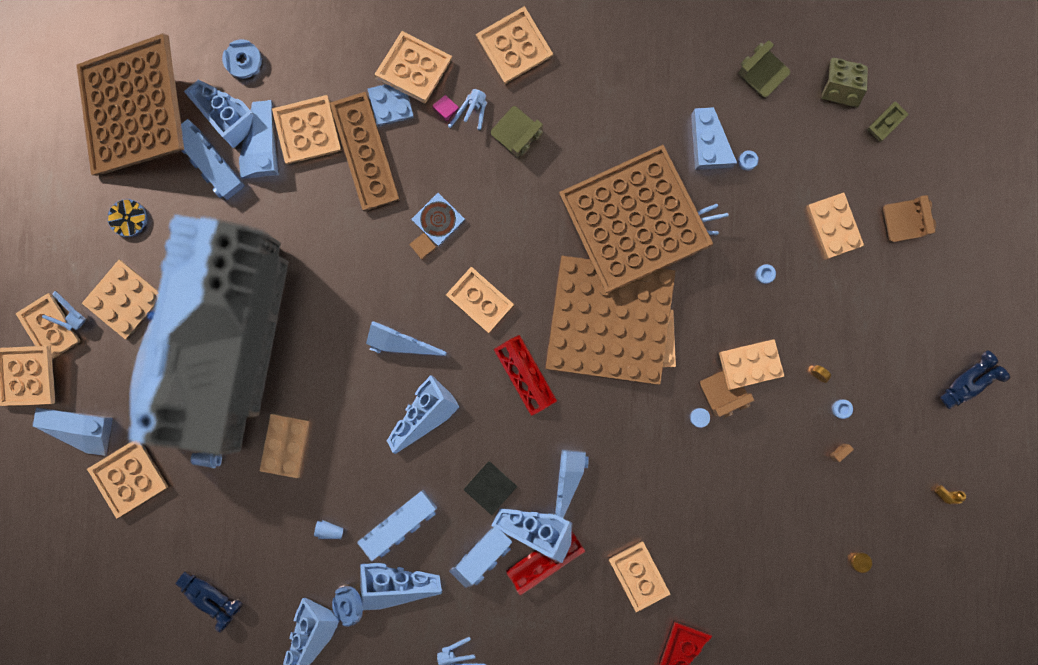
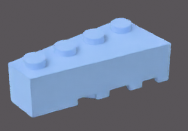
[181,119,245,200]
[357,490,437,561]

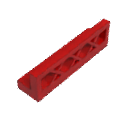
[494,335,557,416]
[506,530,585,595]

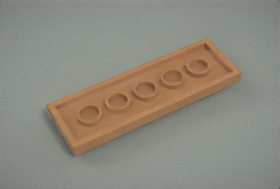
[330,92,400,211]

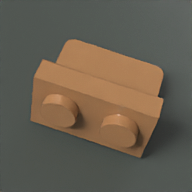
[883,195,936,242]
[700,371,754,419]

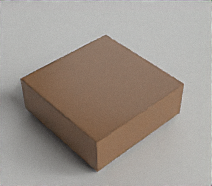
[409,233,436,260]
[830,444,854,462]

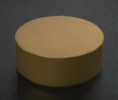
[811,365,831,383]
[851,552,872,573]

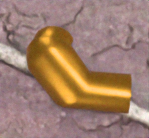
[935,485,966,504]

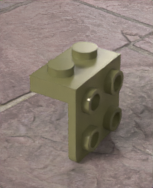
[738,40,790,98]
[822,58,868,107]
[491,106,543,158]

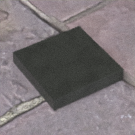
[463,461,518,515]

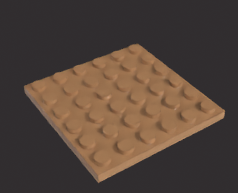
[76,34,184,176]
[559,145,713,294]
[546,256,676,385]

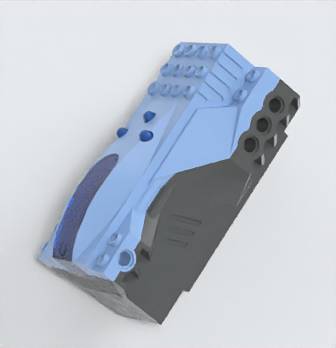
[129,215,288,455]

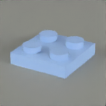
[368,84,414,127]

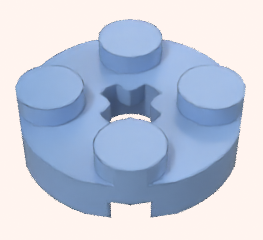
[222,39,262,79]

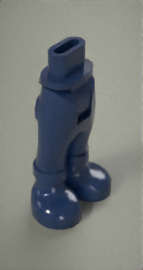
[940,350,1010,409]
[175,572,242,633]

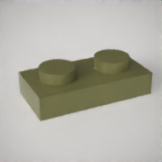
[867,101,909,142]

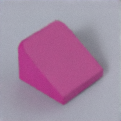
[432,95,459,122]

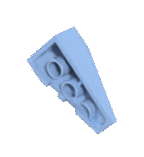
[184,79,254,148]
[239,100,279,179]
[366,321,447,356]
[387,375,459,454]
[33,407,113,456]
[491,508,572,563]
[283,598,339,665]

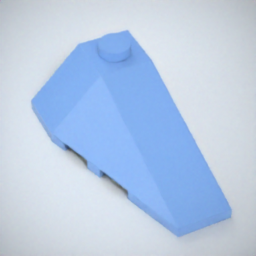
[555,450,589,518]
[360,563,442,610]

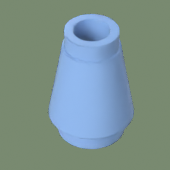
[191,452,222,468]
[314,520,343,539]

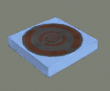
[411,193,465,247]

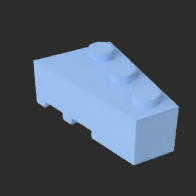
[691,107,737,170]
[449,526,512,588]

